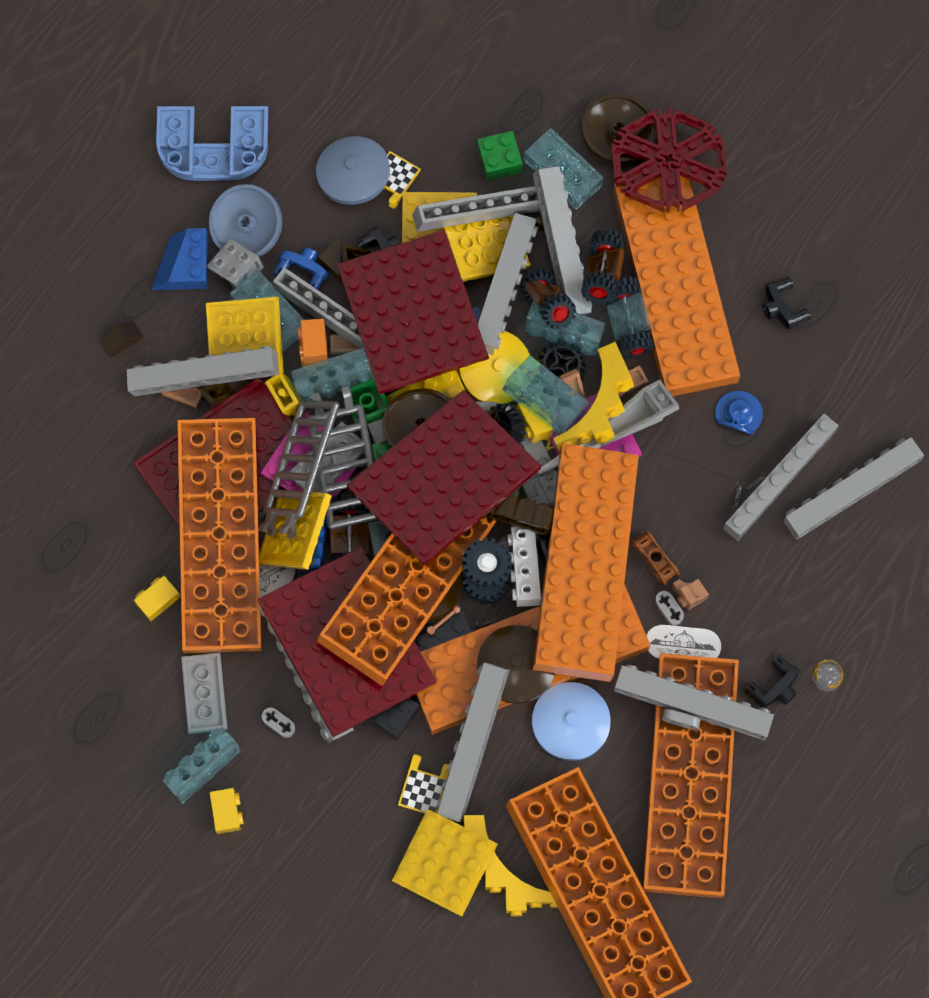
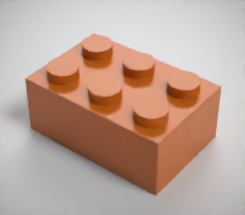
[298,319,329,375]

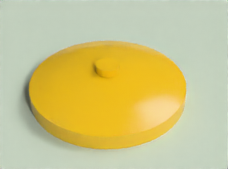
[457,331,532,404]

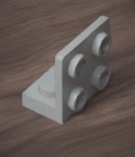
[207,239,263,294]

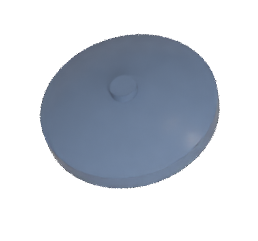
[316,136,390,205]
[209,184,282,257]

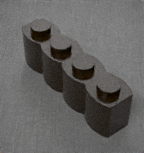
[484,494,554,535]

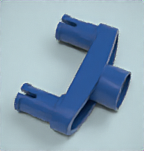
[273,247,329,290]

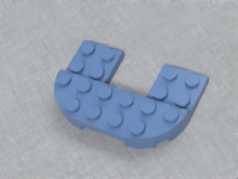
[156,106,268,181]

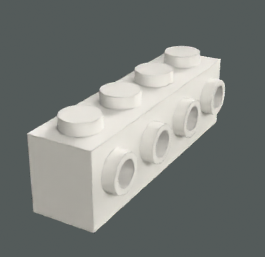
[507,527,541,607]

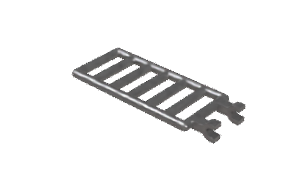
[308,386,377,529]
[258,400,339,538]

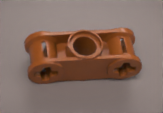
[631,530,680,586]

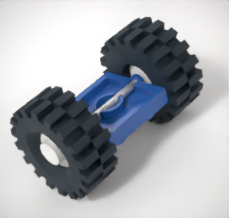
[462,537,512,604]

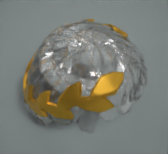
[812,659,844,691]

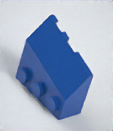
[151,228,208,290]

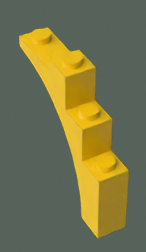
[554,342,634,452]
[464,815,558,917]

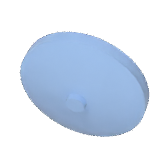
[532,682,611,761]

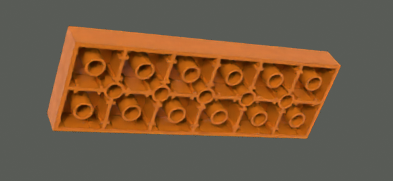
[613,176,740,396]
[178,418,261,653]
[532,443,639,682]
[317,517,497,686]
[416,584,651,735]
[642,653,739,899]
[505,767,692,998]

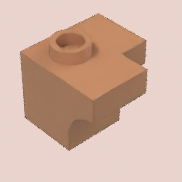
[672,579,709,611]

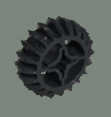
[536,341,587,391]
[486,403,527,445]

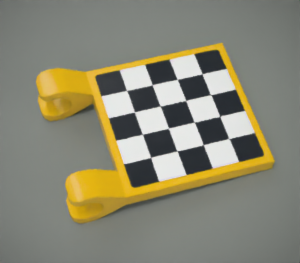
[384,151,421,209]
[398,754,450,814]

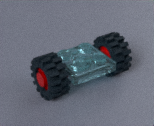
[607,277,654,358]

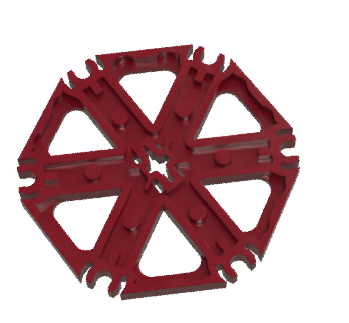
[611,108,727,213]

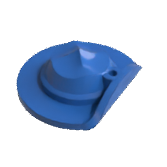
[715,391,763,434]

